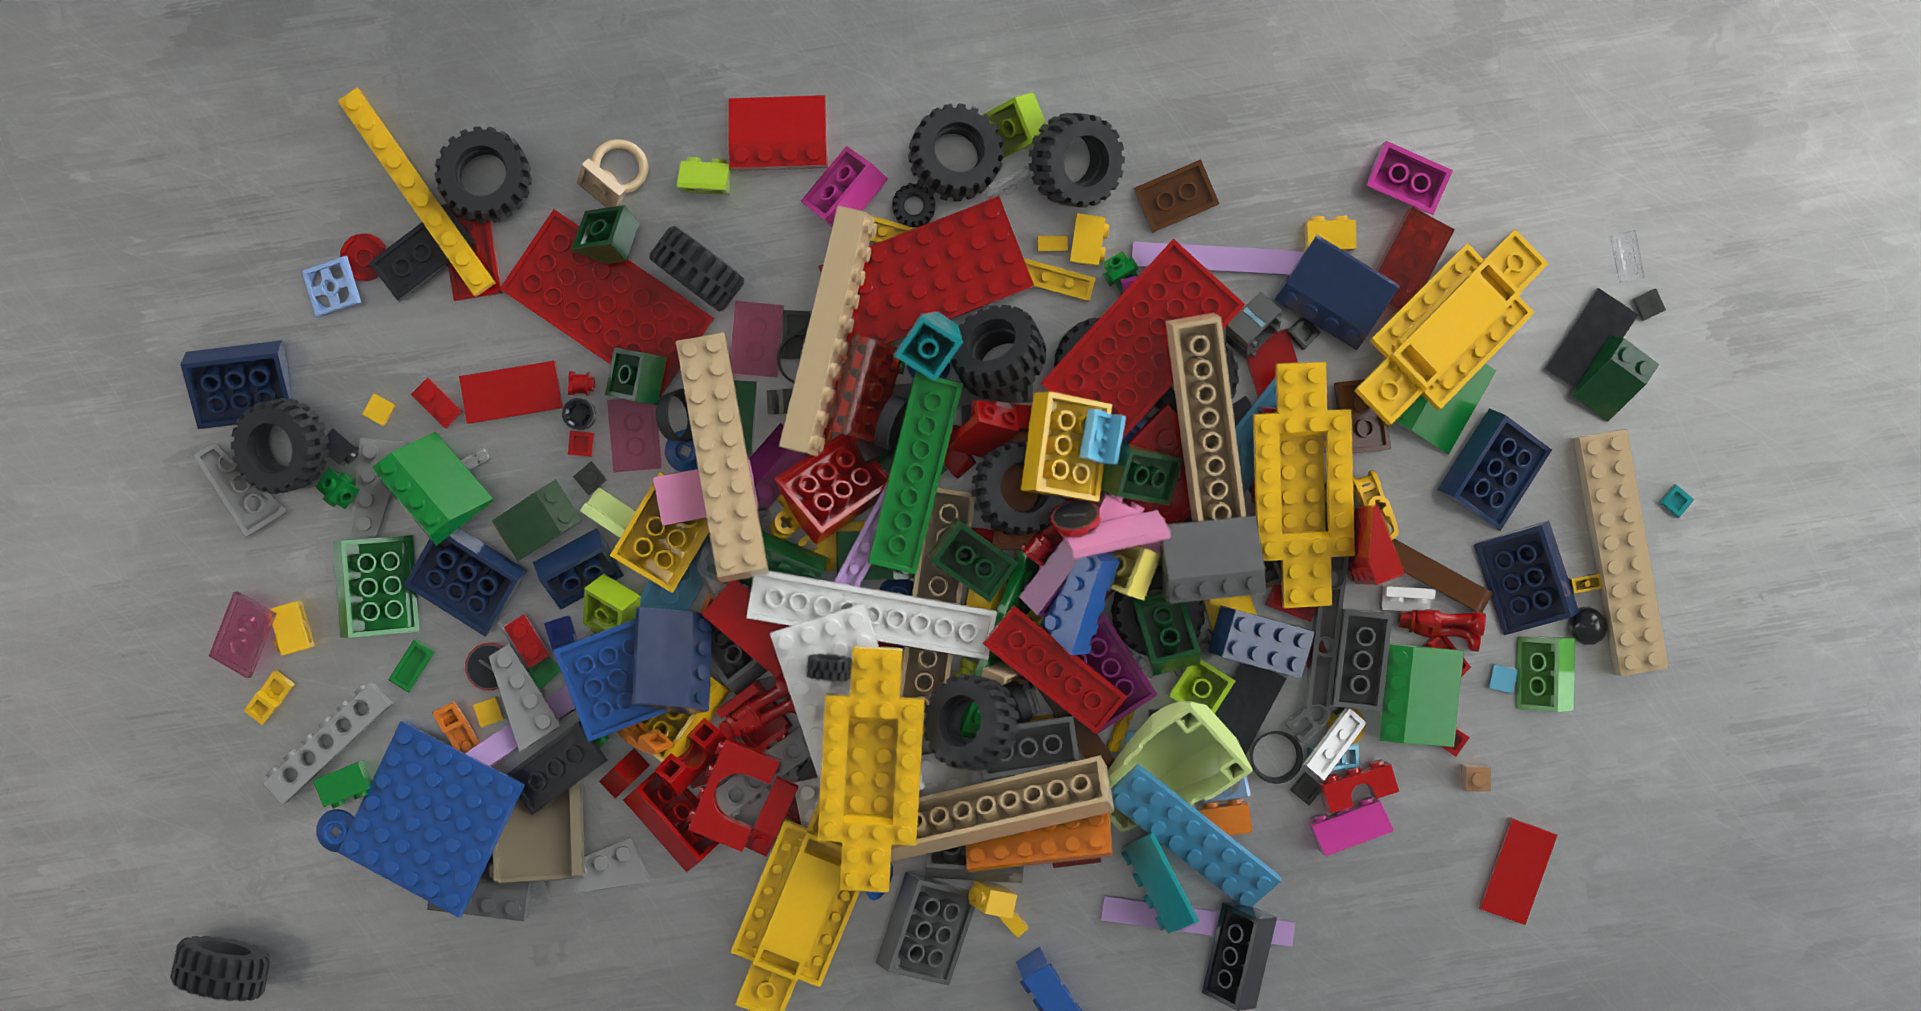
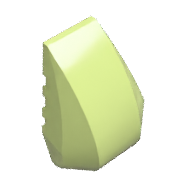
[1108,701,1252,833]

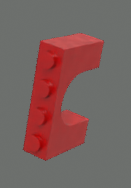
[686,737,781,852]

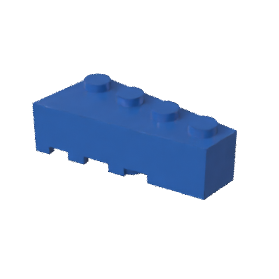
[1040,551,1119,655]
[1016,946,1082,1011]

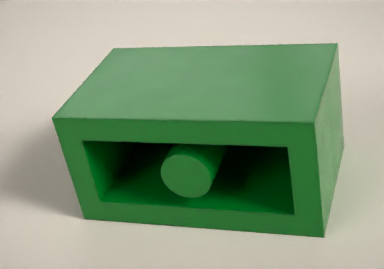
[313,760,372,809]

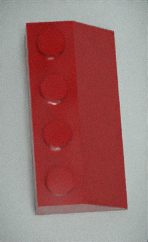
[623,771,719,872]

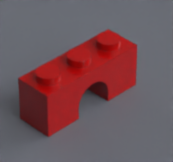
[654,718,726,796]
[1318,759,1400,813]

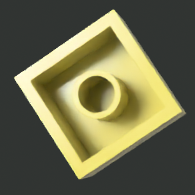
[1110,546,1161,601]

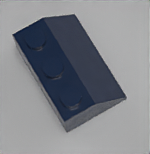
[533,528,624,610]

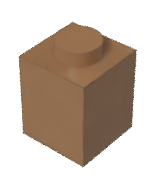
[1461,764,1491,791]

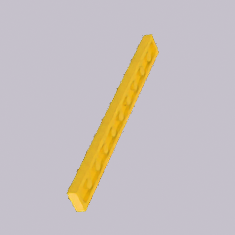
[338,87,495,297]
[870,215,1096,302]

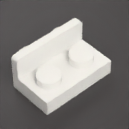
[1381,586,1436,611]

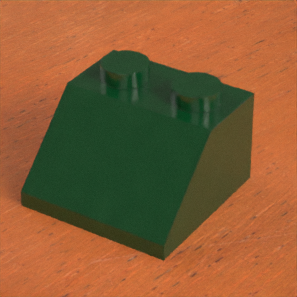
[571,205,640,264]
[605,348,667,406]

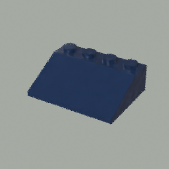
[1274,234,1400,350]
[180,340,292,429]
[1437,408,1552,531]
[1474,520,1579,635]
[404,528,527,637]
[632,607,712,715]

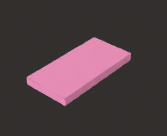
[653,459,759,526]
[1063,510,1171,559]

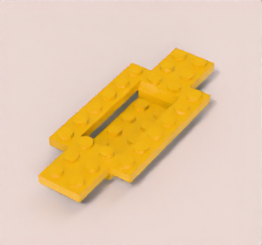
[1354,229,1549,426]
[1253,361,1355,608]
[818,646,925,892]
[730,797,860,1011]

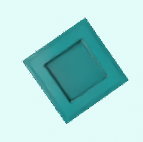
[1658,484,1694,518]

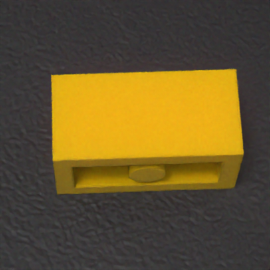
[1037,235,1068,252]
[1568,573,1602,594]
[998,910,1029,938]

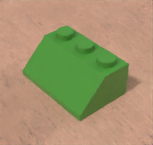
[1516,637,1575,712]

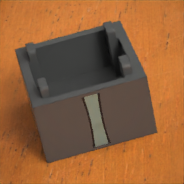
[1226,291,1282,360]

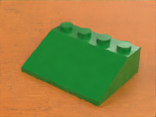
[1393,363,1496,454]
[372,432,494,546]
[333,535,419,638]
[1379,642,1464,747]

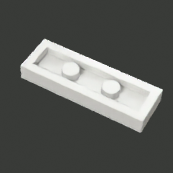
[1303,708,1366,780]

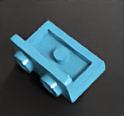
[1080,409,1126,465]

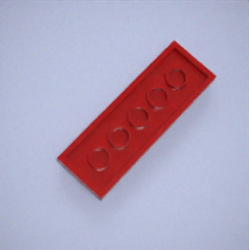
[983,605,1127,735]

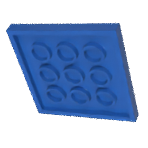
[553,619,668,742]

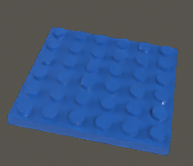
[338,721,525,917]

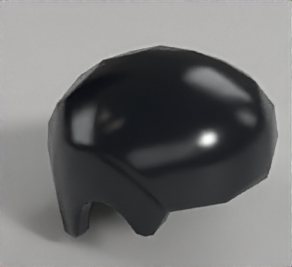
[1568,606,1607,645]

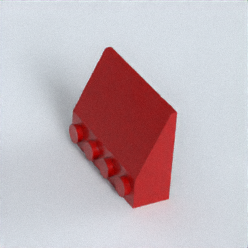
[728,95,828,171]
[774,429,889,545]
[1347,505,1405,585]

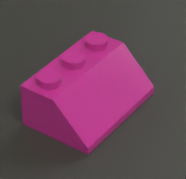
[1366,141,1453,215]
[801,146,888,228]
[1309,797,1394,857]

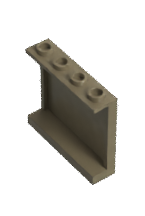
[489,781,585,884]

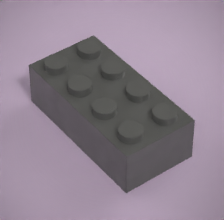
[1331,609,1393,712]
[976,715,1080,780]

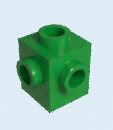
[1102,251,1139,295]
[315,467,360,509]

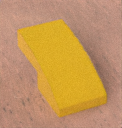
[243,670,295,726]

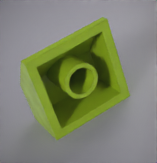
[982,92,1047,158]
[677,157,731,195]
[583,574,641,633]
[1168,659,1235,714]

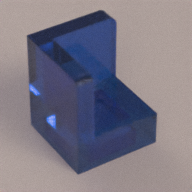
[544,615,578,651]

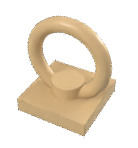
[577,139,649,208]

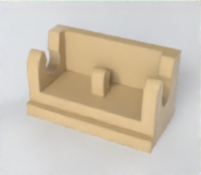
[982,661,1028,686]

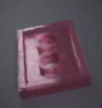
[730,301,784,378]
[607,399,662,472]
[209,591,277,679]

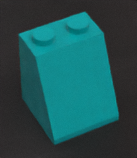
[894,312,963,381]

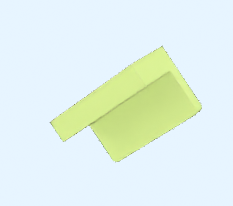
[580,488,636,538]

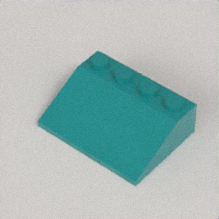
[1121,833,1199,933]

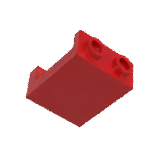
[947,400,1019,458]
[716,679,793,752]

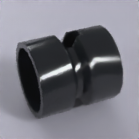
[562,398,598,430]

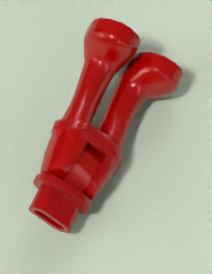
[1398,609,1486,652]
[718,672,797,738]

